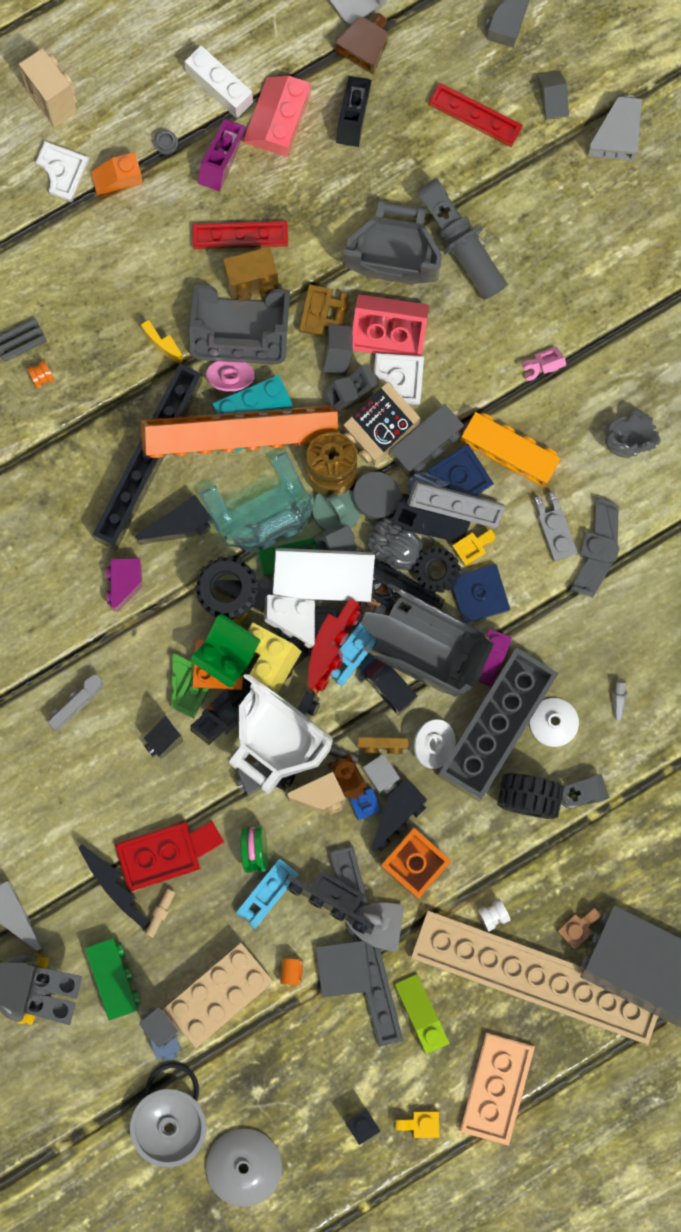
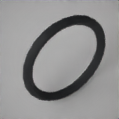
[146,1063,199,1101]

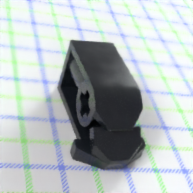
[358,656,418,716]

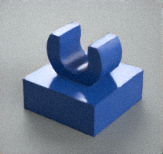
[349,788,381,821]

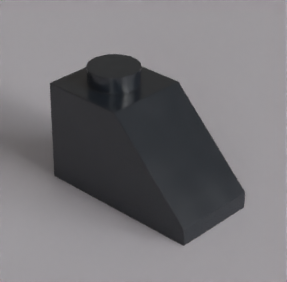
[144,716,184,760]

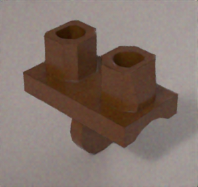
[327,753,367,800]

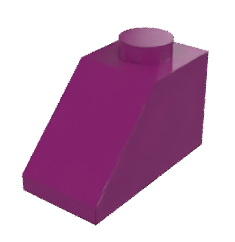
[478,629,512,687]

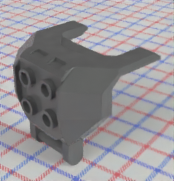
[343,199,442,285]

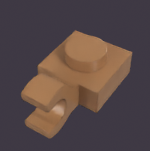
[557,908,601,950]

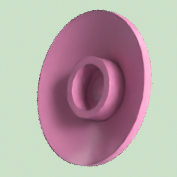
[206,361,255,391]

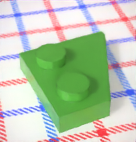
[172,653,210,719]

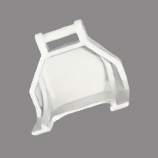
[229,674,333,794]

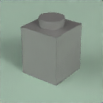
[362,754,400,795]

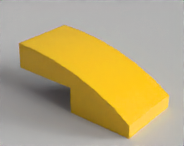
[141,320,183,363]

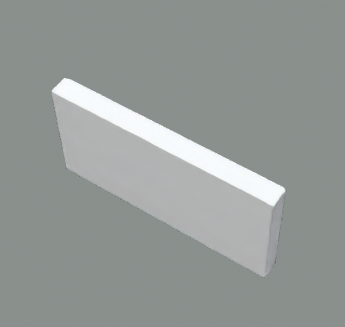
[272,548,375,602]

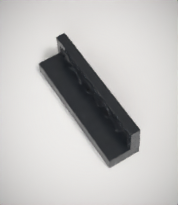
[361,550,445,626]

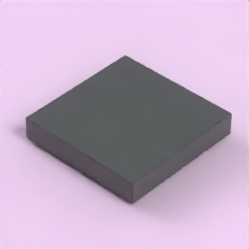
[316,941,373,997]

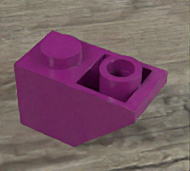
[106,558,142,612]

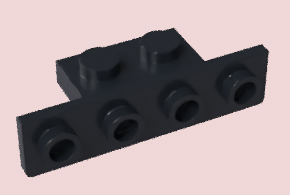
[284,870,375,935]

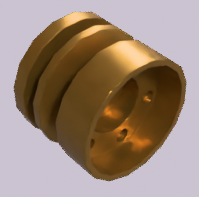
[307,432,357,496]

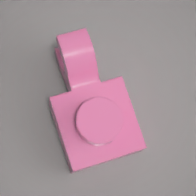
[521,346,566,381]

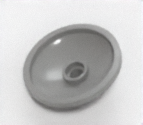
[130,1089,207,1167]
[206,1128,282,1206]

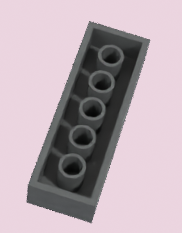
[438,648,559,802]

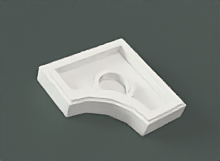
[36,141,89,202]
[374,353,424,405]

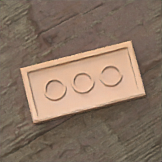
[460,1033,535,1146]

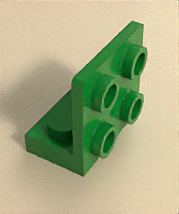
[190,614,261,689]

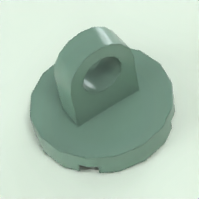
[313,489,360,531]

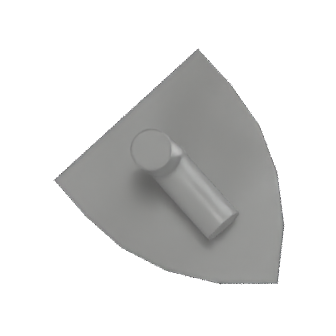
[345,903,404,952]

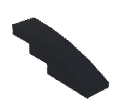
[79,844,150,929]

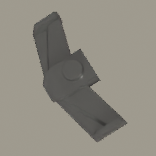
[570,498,620,598]

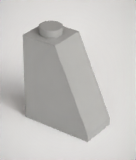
[588,95,642,161]

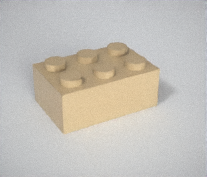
[19,48,77,128]

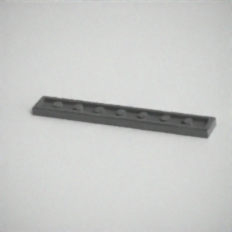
[329,845,403,1047]

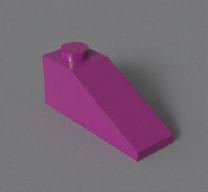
[197,119,246,191]

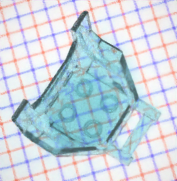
[199,451,315,553]

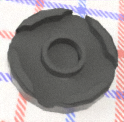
[352,472,401,520]

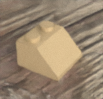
[287,772,346,816]

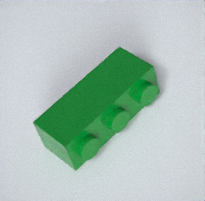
[85,938,142,1021]

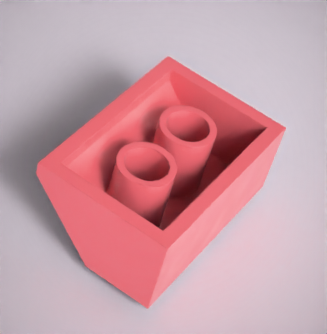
[243,76,311,157]
[352,294,429,356]

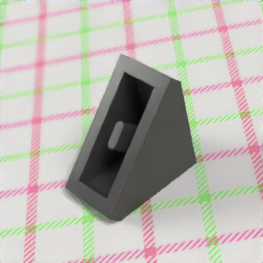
[537,71,569,120]
[322,324,353,375]

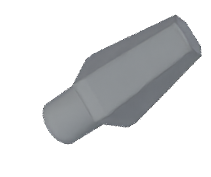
[612,679,628,720]

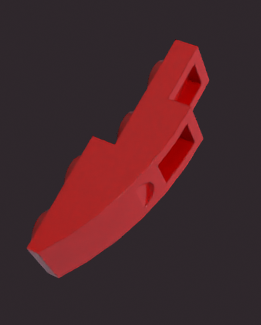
[308,598,362,696]

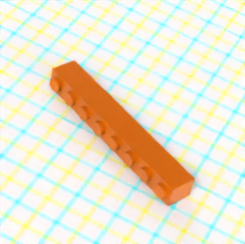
[141,405,338,458]

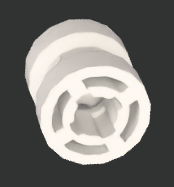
[477,899,511,932]

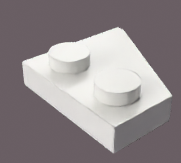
[264,595,315,648]

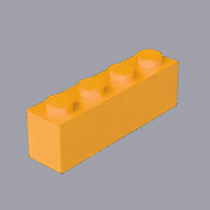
[460,412,561,488]

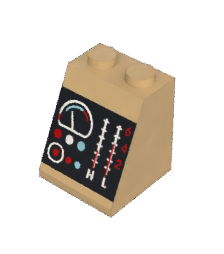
[343,382,420,466]

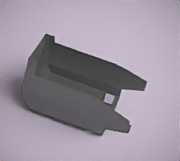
[361,584,494,697]

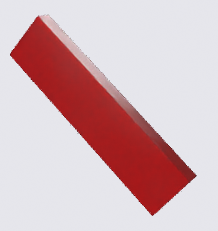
[428,83,523,148]
[192,221,288,249]

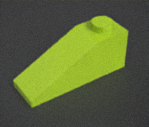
[394,974,449,1054]

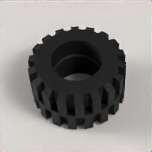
[195,556,259,620]
[497,773,564,819]

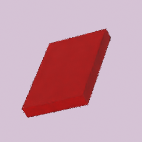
[115,822,201,892]

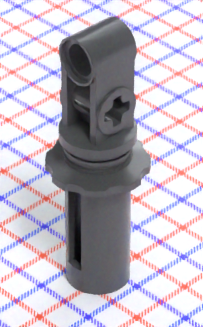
[417,177,508,301]

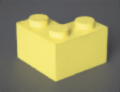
[248,623,302,694]

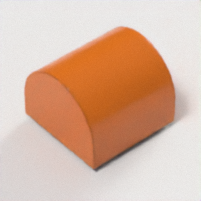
[280,958,303,986]

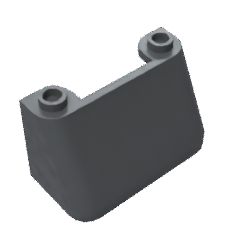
[189,284,290,364]

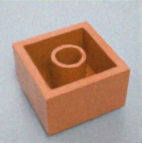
[380,828,451,900]

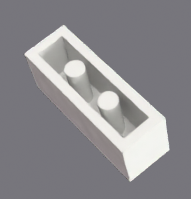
[185,46,253,119]

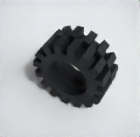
[414,547,461,593]

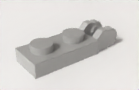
[534,491,578,562]
[48,675,103,733]

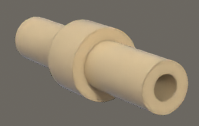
[145,889,176,938]

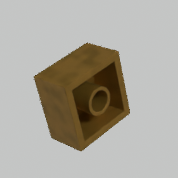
[223,246,278,301]

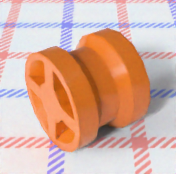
[26,360,55,390]

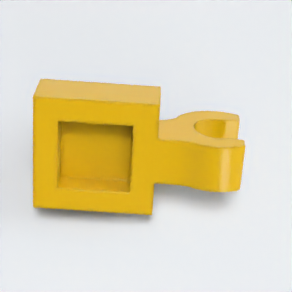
[452,529,496,567]
[395,1111,439,1138]

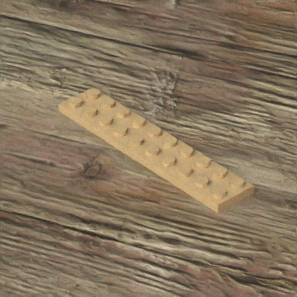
[411,911,658,1045]

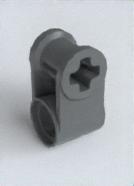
[561,774,610,809]

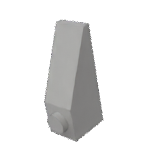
[0,881,44,952]

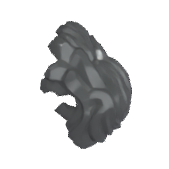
[605,409,661,458]
[366,517,423,570]

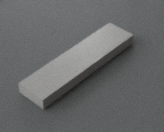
[407,480,506,528]

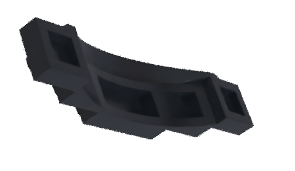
[190,637,309,745]

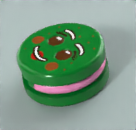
[240,825,268,873]

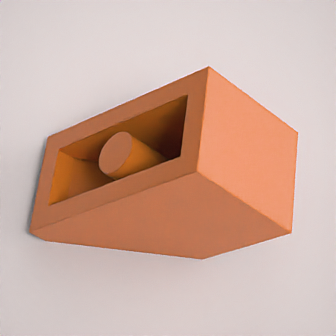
[91,152,143,195]

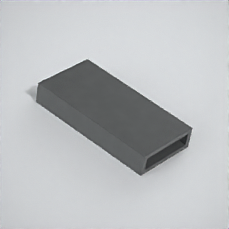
[579,905,681,1028]

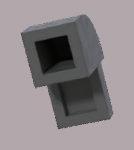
[322,364,379,411]

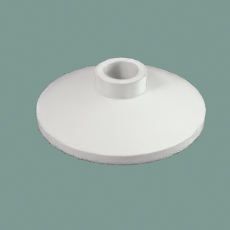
[530,698,579,747]
[414,719,456,769]

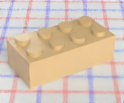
[164,943,274,1048]

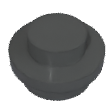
[154,131,178,155]

